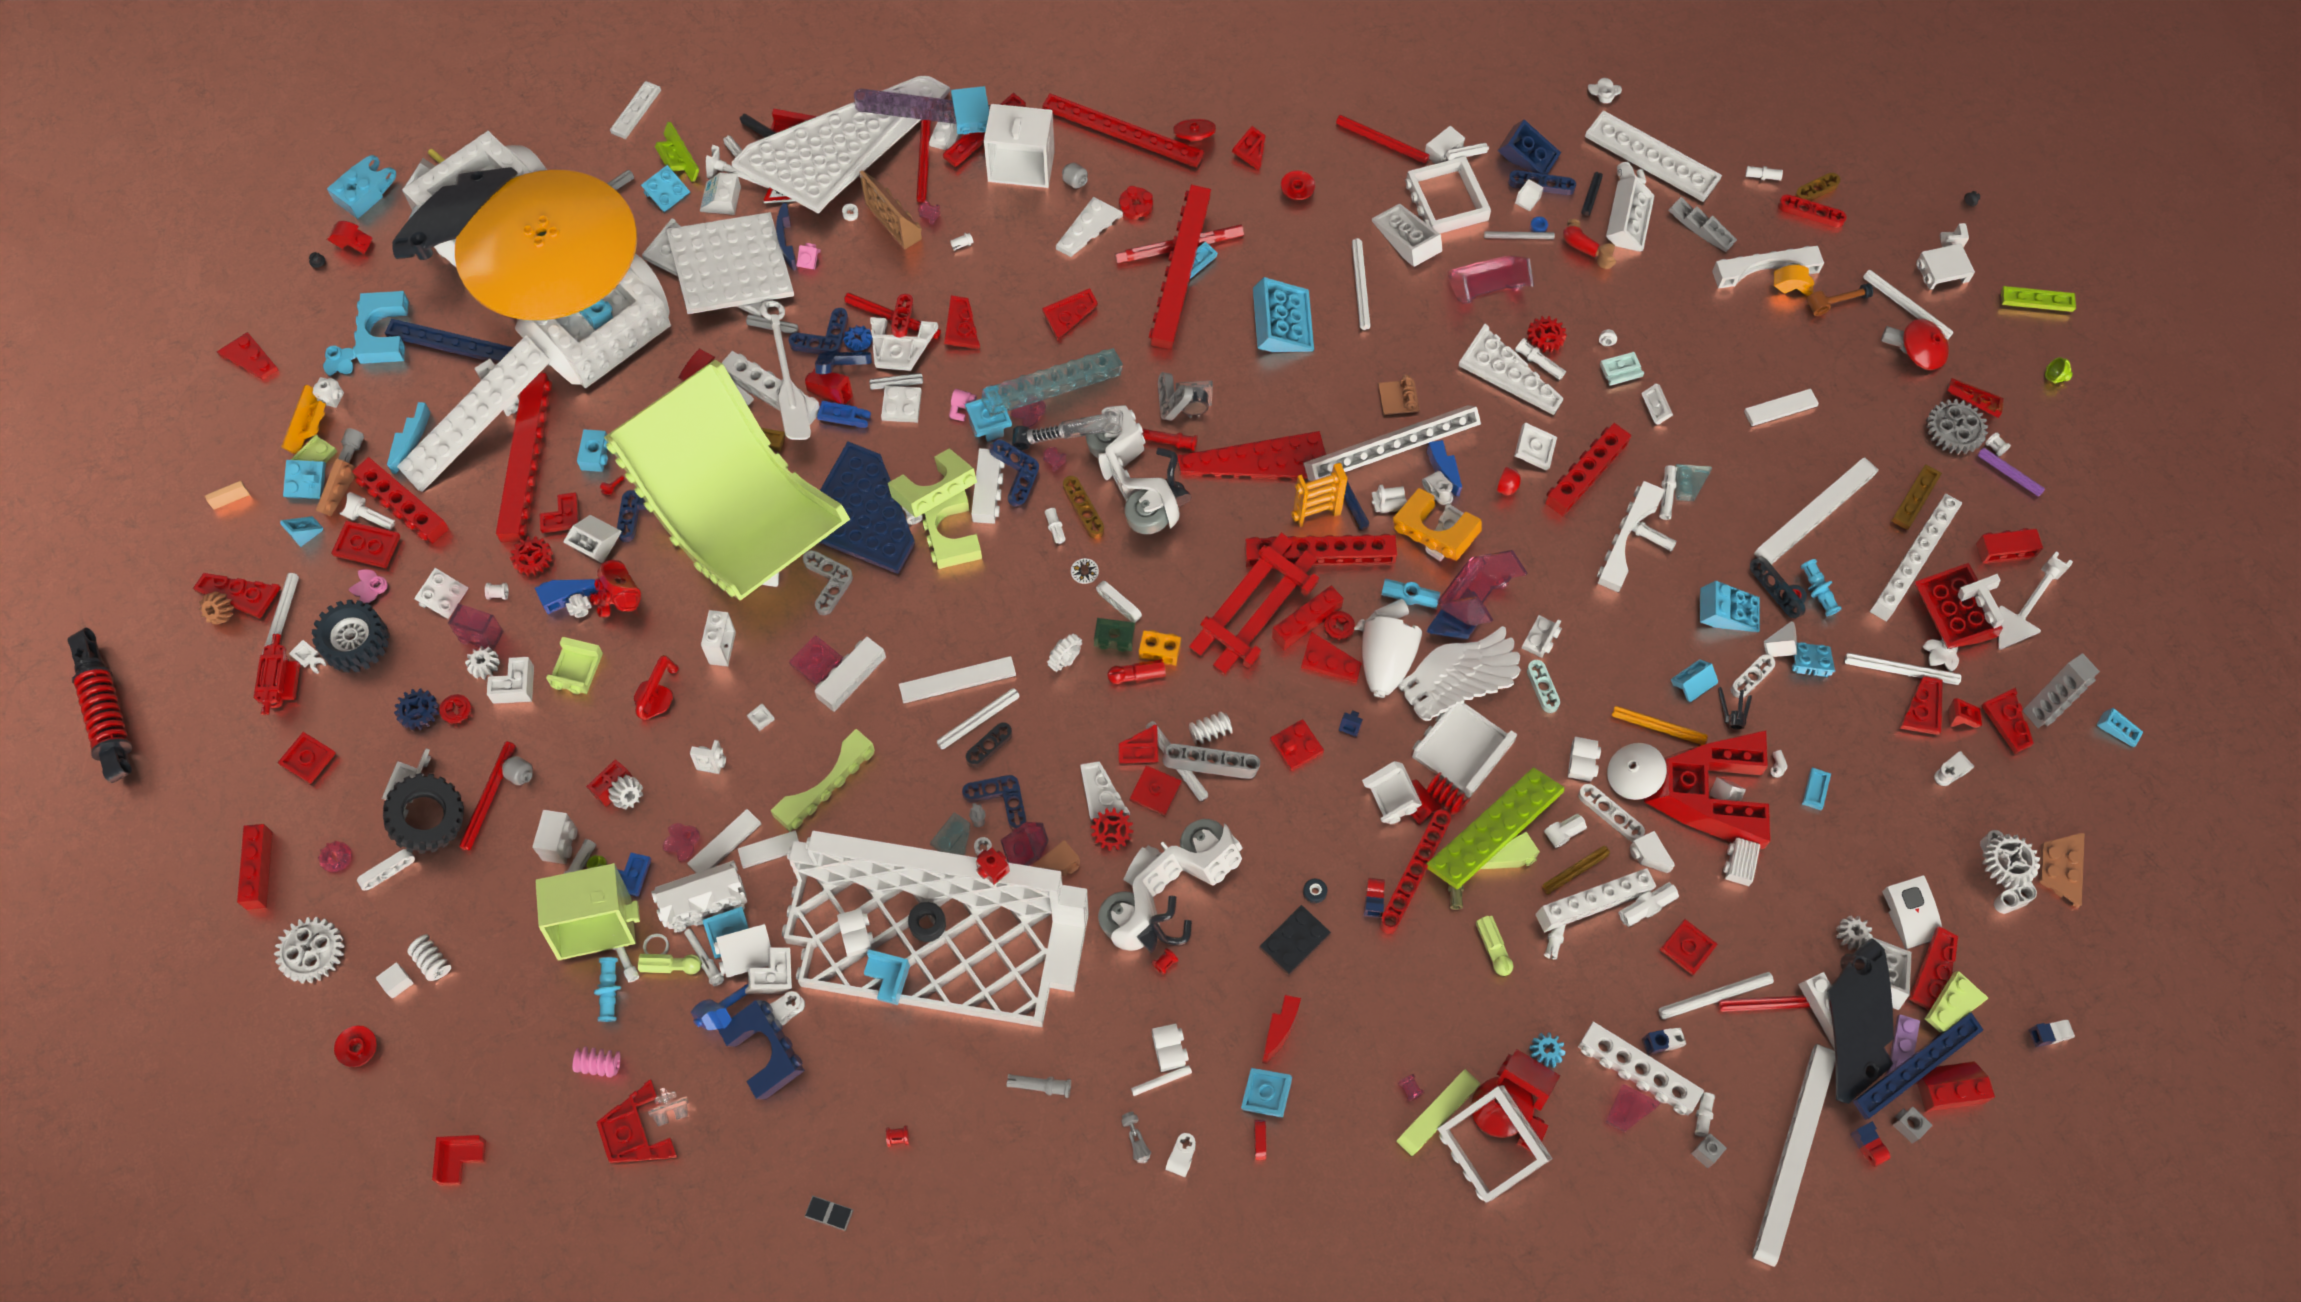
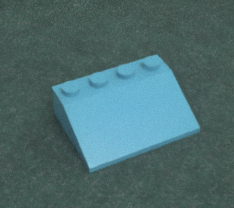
[1253,277,1314,352]

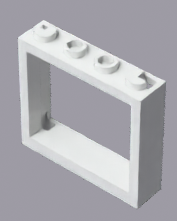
[1405,156,1491,233]
[1438,1085,1553,1203]

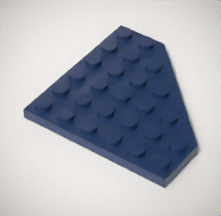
[819,441,915,574]

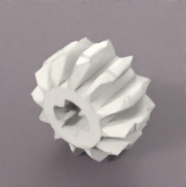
[465,646,500,680]
[608,775,643,810]
[1836,915,1873,950]

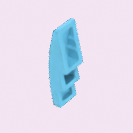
[387,402,431,474]

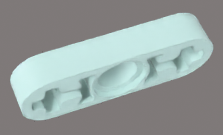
[1527,660,1560,713]

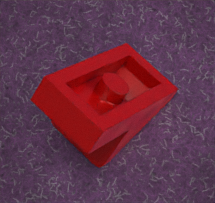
[1948,698,1982,728]

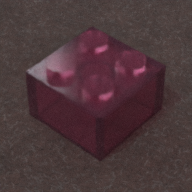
[448,603,504,651]

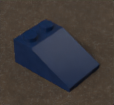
[1497,119,1561,174]

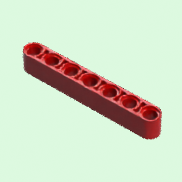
[1379,809,1451,934]

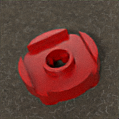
[1119,186,1153,220]

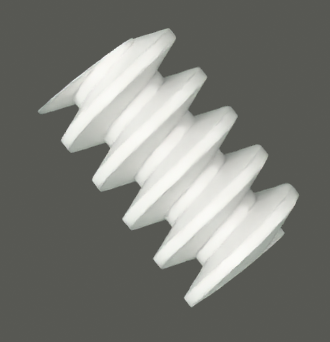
[1189,712,1233,745]
[407,934,451,981]

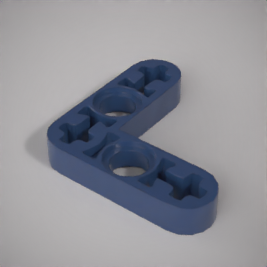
[789,308,848,354]
[815,352,872,374]
[989,440,1039,507]
[617,490,647,542]
[962,775,1026,831]

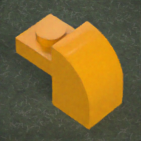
[1774,265,1814,296]

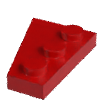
[217,332,278,380]
[1947,378,2004,418]
[1900,676,1943,735]
[1981,687,2034,754]

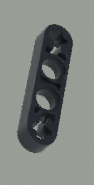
[1750,557,1806,618]

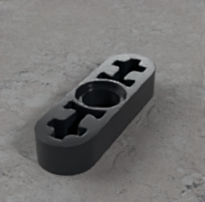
[966,722,1012,768]

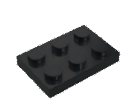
[1259,905,1331,976]

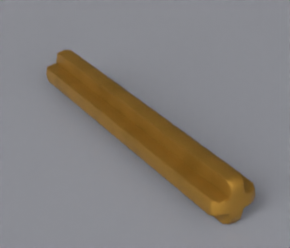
[1542,845,1610,894]

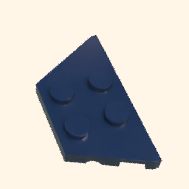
[1427,580,1487,639]

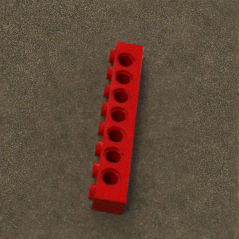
[1245,534,1397,567]

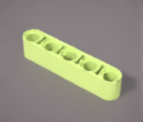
[1396,1069,1481,1156]

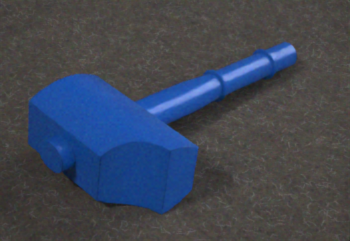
[691,983,749,1030]

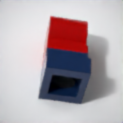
[1363,878,1385,918]
[1850,1121,1890,1167]

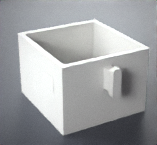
[984,104,1055,188]

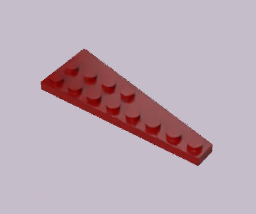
[1177,431,1326,480]

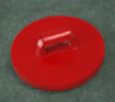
[1173,119,1216,142]

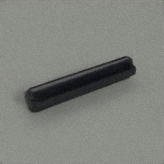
[740,113,776,138]
[1581,172,1603,216]

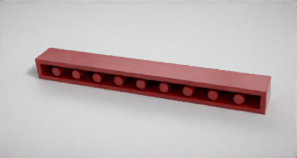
[1149,184,1211,350]
[496,373,552,543]

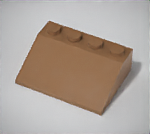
[859,170,922,249]

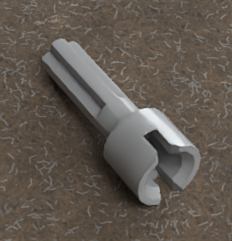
[338,428,364,463]

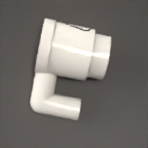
[1617,162,1646,184]

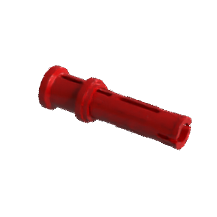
[1142,428,1198,452]

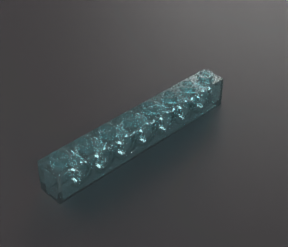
[981,348,1123,417]

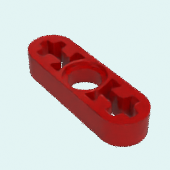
[891,294,913,338]

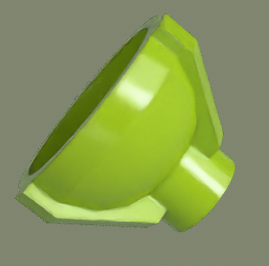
[2045,357,2073,383]

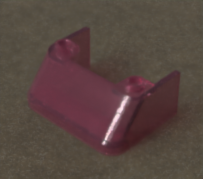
[1447,255,1534,304]
[1437,550,1528,626]

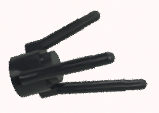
[1718,687,1752,730]

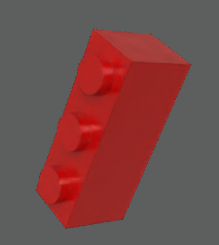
[1976,528,2043,563]

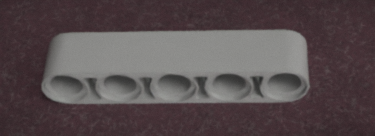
[1162,744,1260,779]

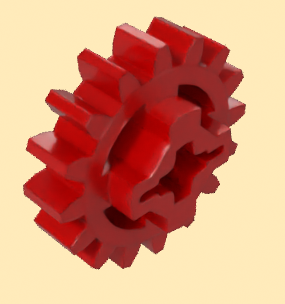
[1527,316,1567,353]
[510,536,553,576]
[1091,808,1134,851]

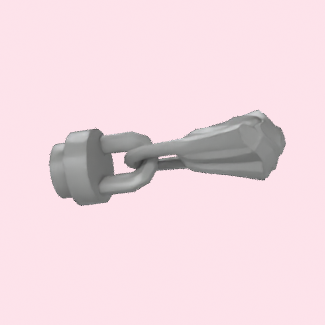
[1121,1112,1151,1164]

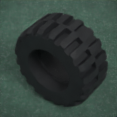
[383,773,464,854]

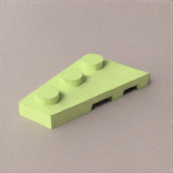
[1925,971,1988,1033]

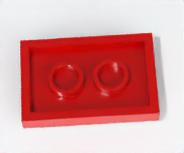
[331,521,401,569]

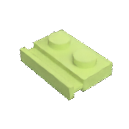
[291,435,338,463]

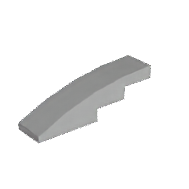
[1668,197,1737,252]

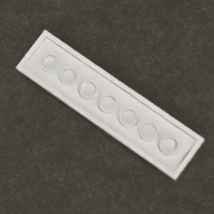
[1585,110,1722,202]

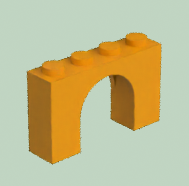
[1393,488,1482,561]

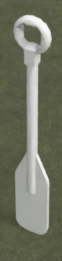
[760,301,811,440]

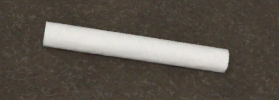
[1131,1065,1192,1096]

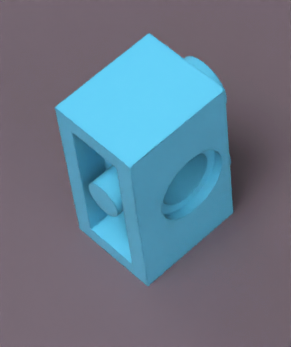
[577,429,608,472]

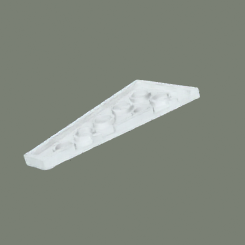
[1458,324,1564,415]

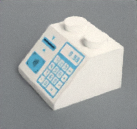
[700,172,741,215]

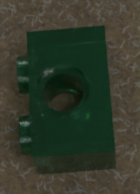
[1094,618,1135,652]

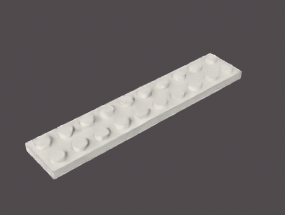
[397,335,552,492]

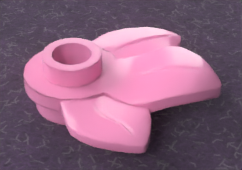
[349,569,388,603]

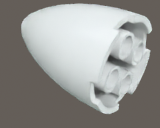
[1362,617,1422,698]

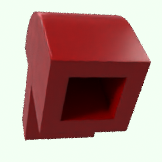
[326,221,373,254]

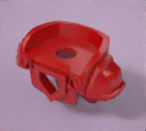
[590,560,641,618]

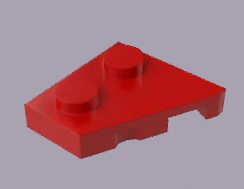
[1232,126,1266,170]
[1119,725,1158,764]

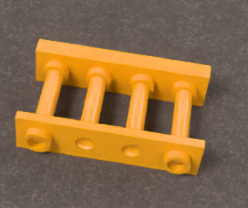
[1291,463,1348,528]

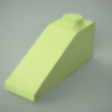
[1481,832,1540,869]

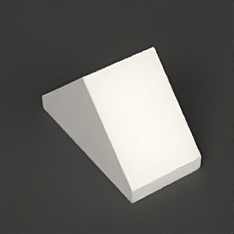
[1764,621,1797,657]

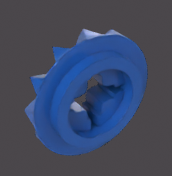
[843,325,872,351]

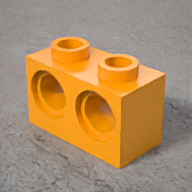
[1139,630,1181,666]

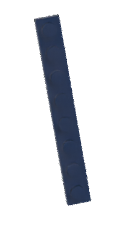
[385,319,514,363]
[1852,1012,1984,1120]

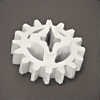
[1047,633,1082,672]

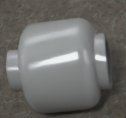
[1062,162,1088,189]
[502,756,533,785]

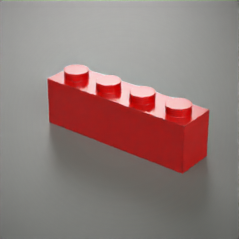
[1272,585,1344,651]
[237,824,273,910]

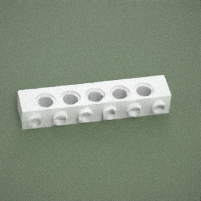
[722,351,820,425]
[1535,868,1656,932]
[1578,1022,1705,1116]

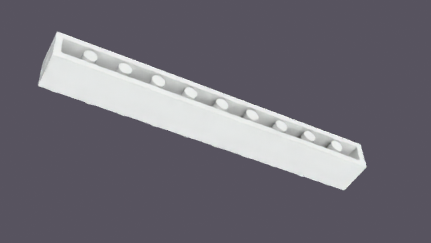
[1304,405,1481,481]

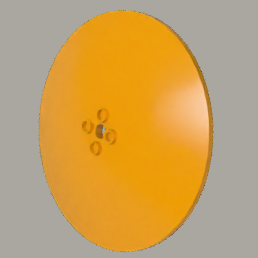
[455,170,637,320]

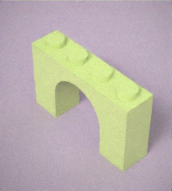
[888,448,977,518]
[922,490,982,569]

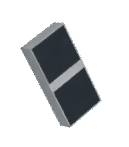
[805,1196,853,1231]

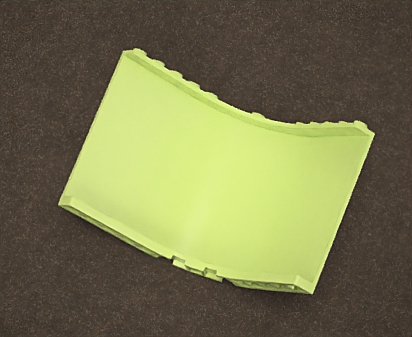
[604,360,850,600]

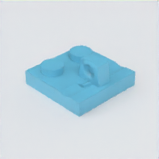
[283,460,326,499]
[702,907,749,959]
[1241,1068,1293,1118]

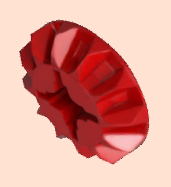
[1324,611,1355,640]
[439,694,472,725]

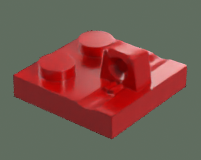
[1270,719,1324,771]

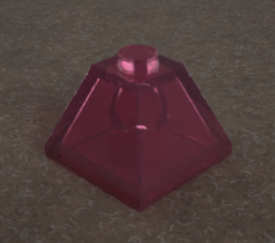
[1000,822,1049,866]

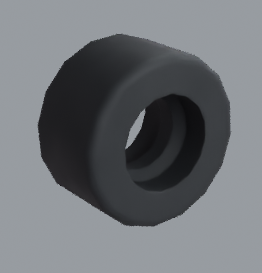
[908,902,946,942]

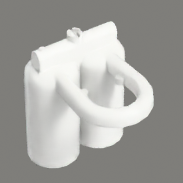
[1372,485,1407,513]

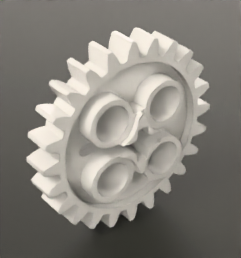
[274,917,345,983]

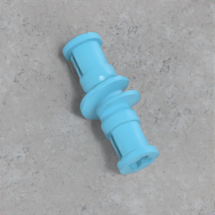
[1800,559,1842,617]
[594,957,621,1022]

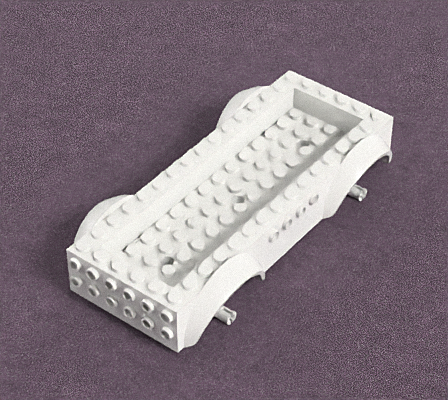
[402,131,671,389]

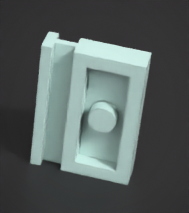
[1600,352,1644,386]

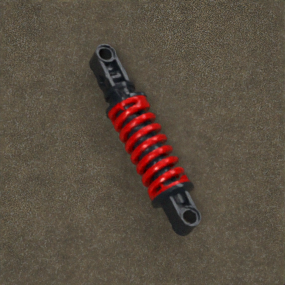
[67,627,132,783]

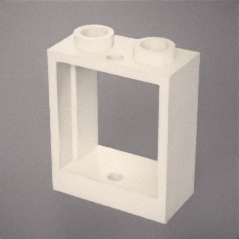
[701,610,736,667]

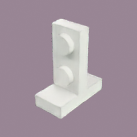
[1958,574,2005,628]

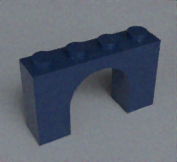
[718,1000,805,1100]

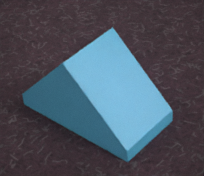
[280,516,324,547]

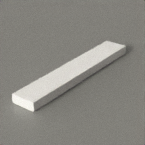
[899,656,1016,703]

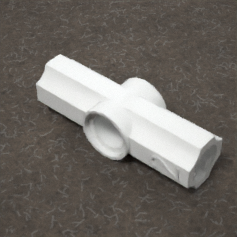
[1619,882,1679,927]

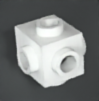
[313,377,344,408]

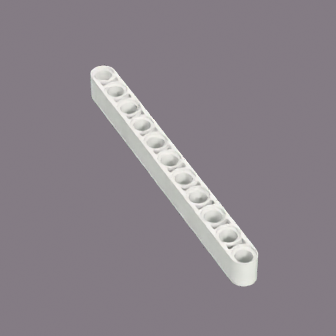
[1752,1044,1836,1267]

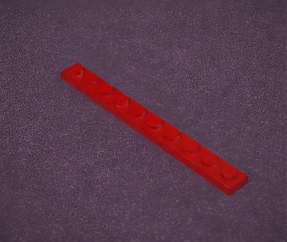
[1042,93,1204,168]

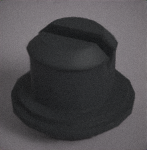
[1964,191,1980,206]
[309,252,325,268]

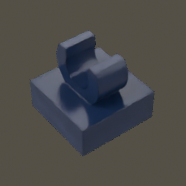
[1339,710,1363,737]

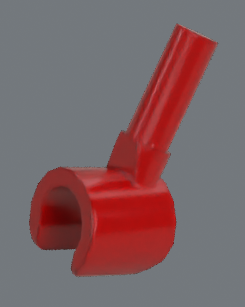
[600,475,625,495]

